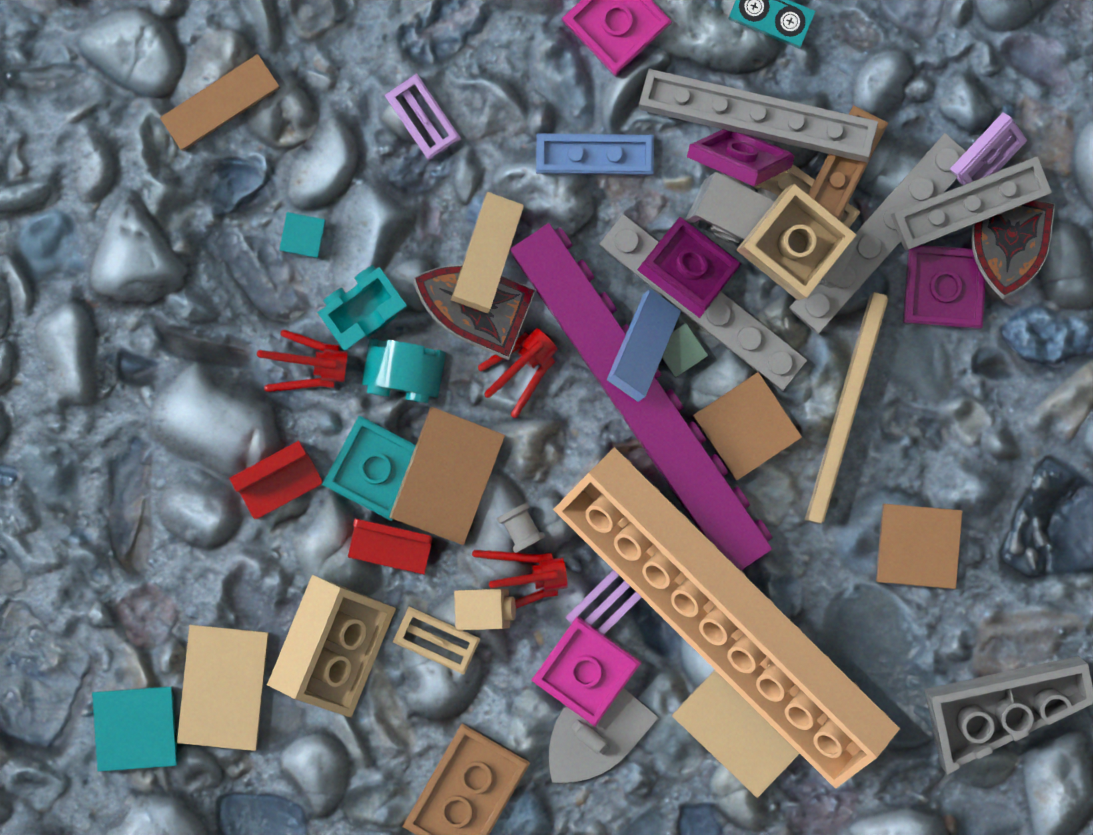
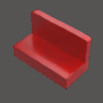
[229,441,323,519]
[348,518,434,575]

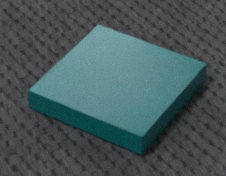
[322,416,416,521]
[92,686,178,772]

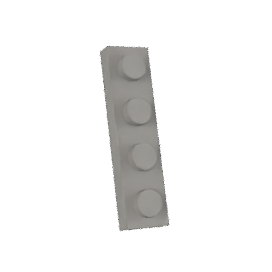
[891,156,1052,251]

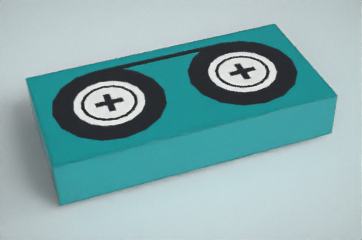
[728,0,816,49]

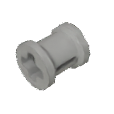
[496,502,546,553]

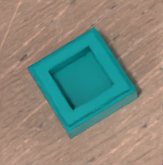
[279,212,326,259]

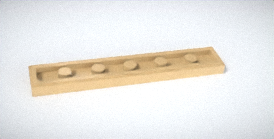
[805,292,888,524]

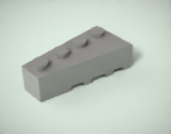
[685,172,858,288]
[924,656,1093,775]

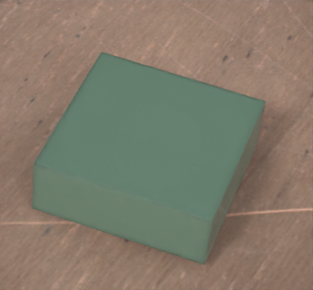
[662,324,708,378]

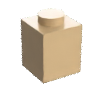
[454,589,516,630]

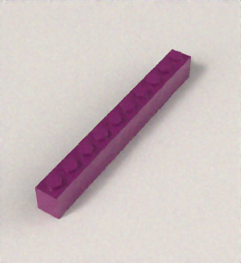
[510,223,773,571]

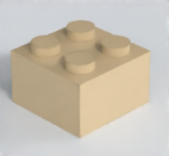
[737,184,856,300]

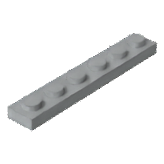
[639,69,878,163]
[788,133,966,334]
[599,214,807,391]

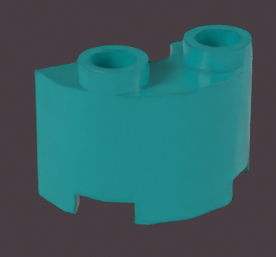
[317,265,407,351]
[361,338,446,404]

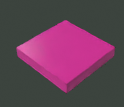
[562,0,672,76]
[531,616,642,727]

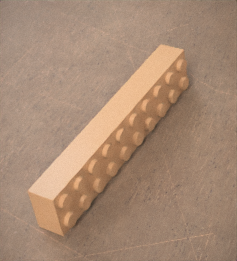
[553,447,900,789]

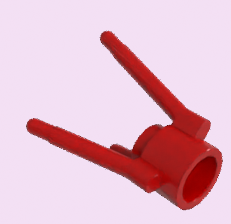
[478,328,558,418]
[257,330,348,392]
[472,550,568,609]

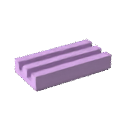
[385,74,461,161]
[950,113,1027,185]
[565,570,641,634]

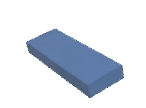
[536,133,654,176]
[607,289,681,402]

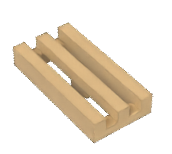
[393,606,481,674]

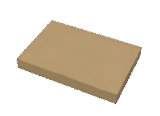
[177,625,269,751]
[671,669,800,798]

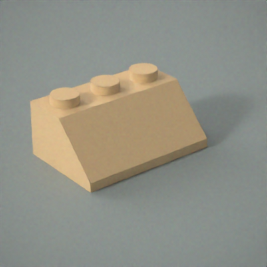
[267,575,396,717]

